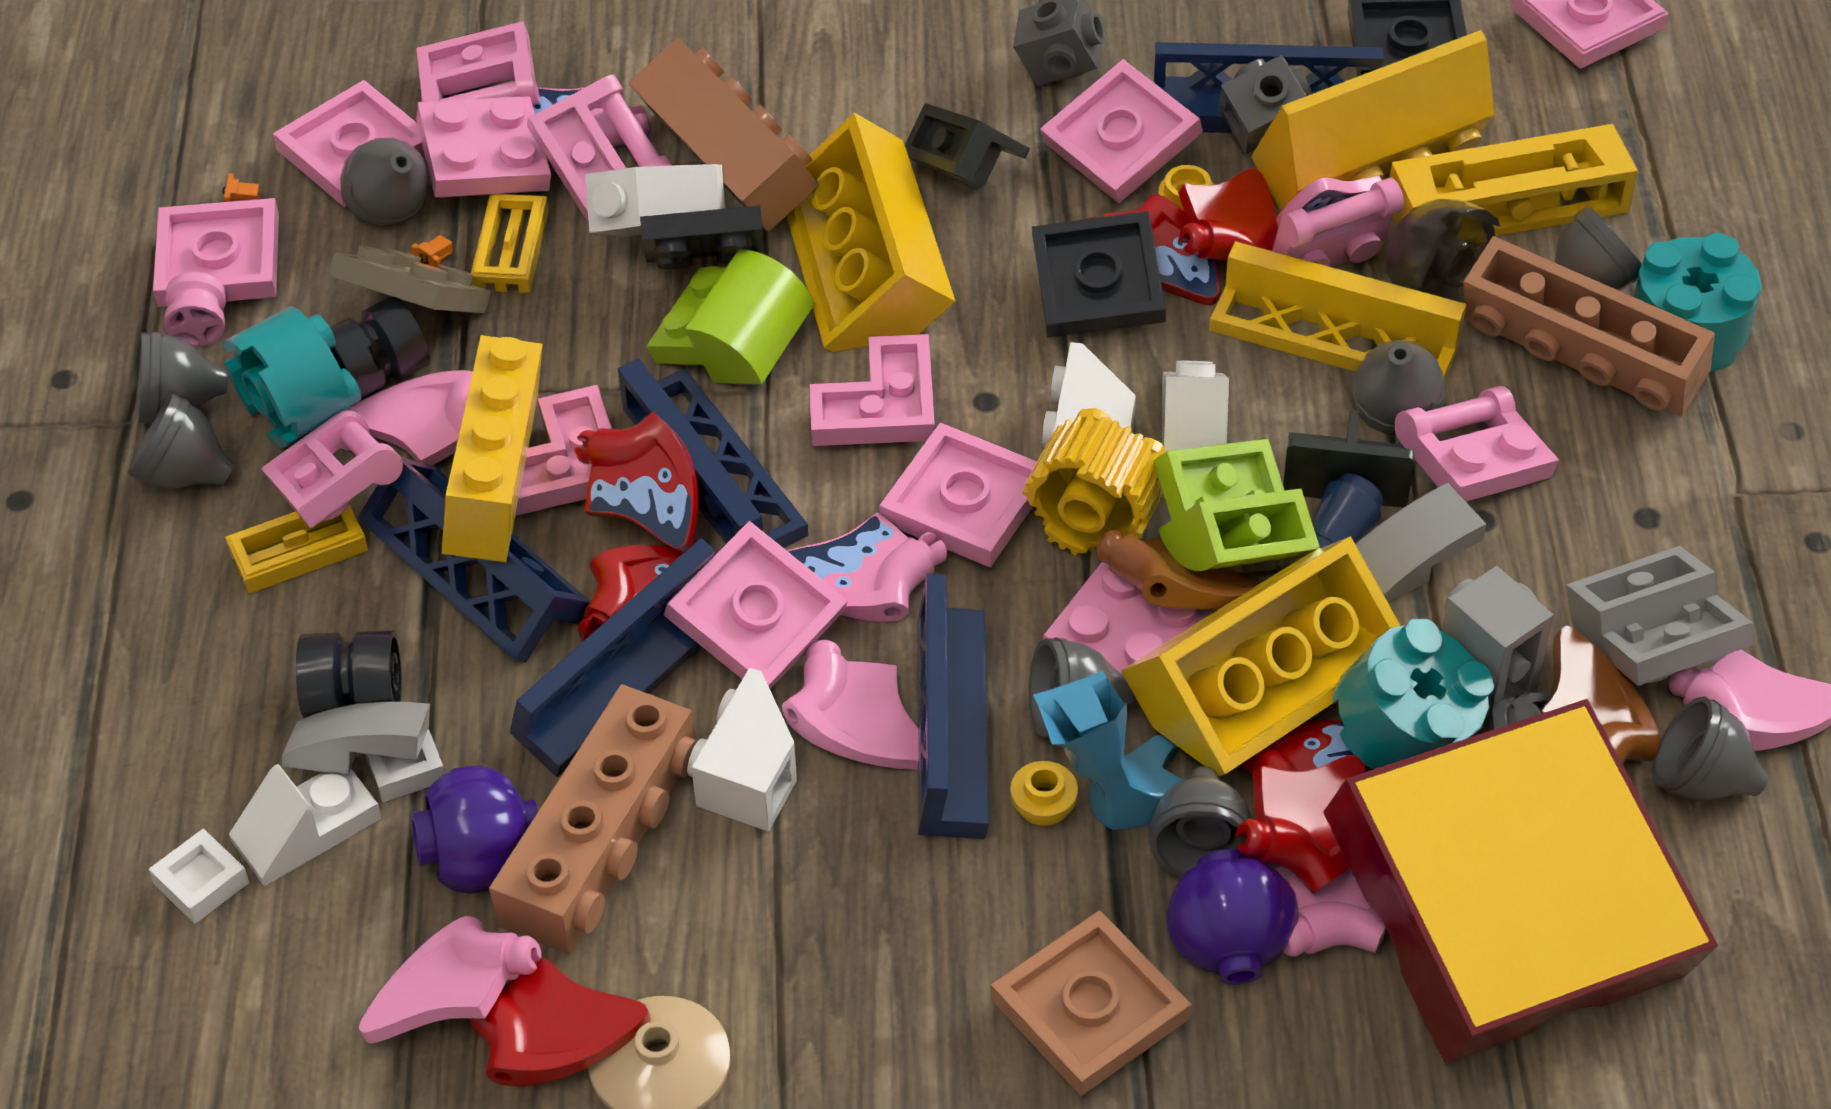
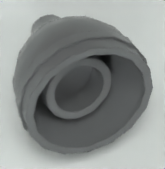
[340,137,429,226]
[1554,205,1642,291]
[137,331,227,425]
[1352,340,1446,435]
[127,393,234,490]
[1028,637,1135,738]
[1652,696,1769,801]
[1149,766,1252,877]

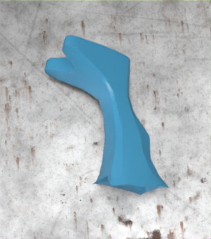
[1034,671,1186,830]

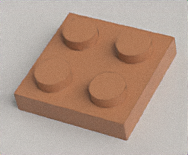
[991,910,1192,1096]

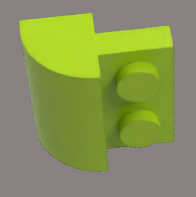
[646,249,815,384]
[1153,439,1320,571]

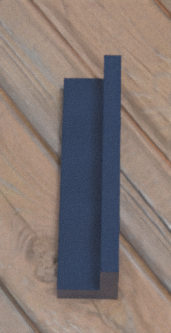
[1153,42,1384,133]
[618,359,809,548]
[357,457,590,662]
[510,538,715,777]
[917,573,989,839]

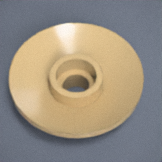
[588,996,731,1109]

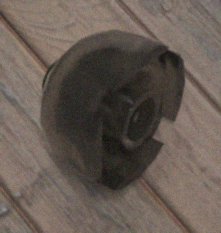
[1386,198,1501,303]

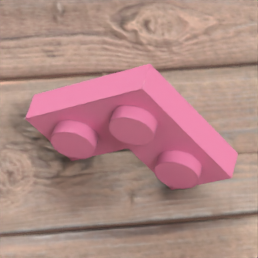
[810,334,935,446]
[515,385,612,516]

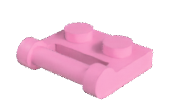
[416,21,540,105]
[527,75,672,221]
[1272,178,1404,267]
[1394,386,1559,502]
[261,410,403,528]

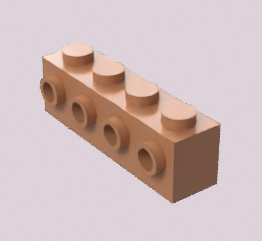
[628,38,820,232]
[1463,236,1715,417]
[489,684,698,955]

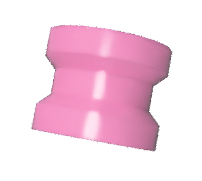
[164,272,226,347]

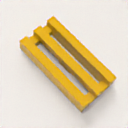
[471,194,549,293]
[225,505,368,594]

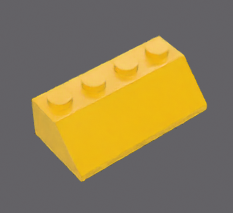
[1251,30,1495,212]
[786,113,956,352]
[1121,536,1401,776]

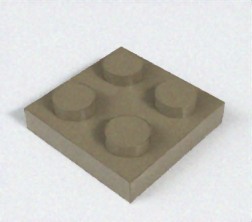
[328,246,491,313]

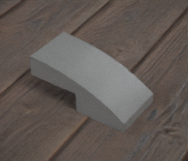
[1355,483,1486,602]
[282,702,430,775]

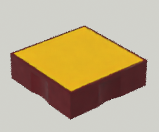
[1323,698,1718,1065]

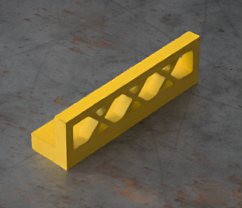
[1209,241,1466,380]

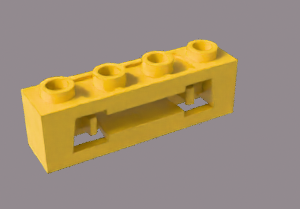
[1390,124,1638,252]

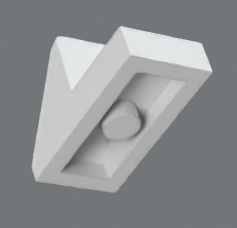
[229,764,382,886]

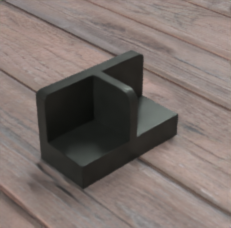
[905,103,1030,189]
[1283,410,1415,508]

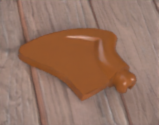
[1096,530,1260,610]
[1540,626,1660,764]

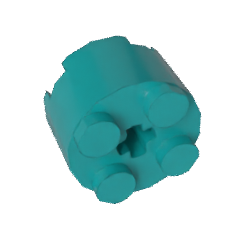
[1634,233,1762,373]
[222,306,361,448]
[1332,619,1494,770]

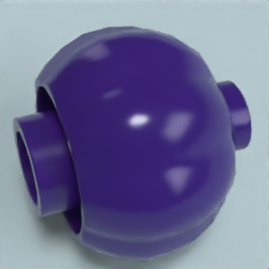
[411,766,538,894]
[1166,849,1298,985]

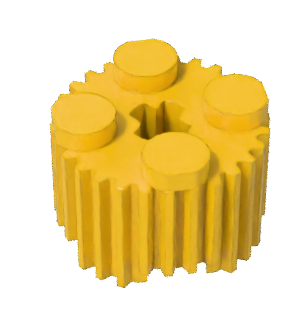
[1022,408,1166,556]

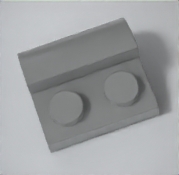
[1566,546,1754,686]

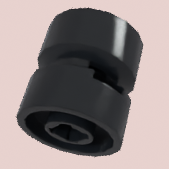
[330,296,430,399]
[296,630,402,718]

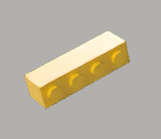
[442,335,543,562]

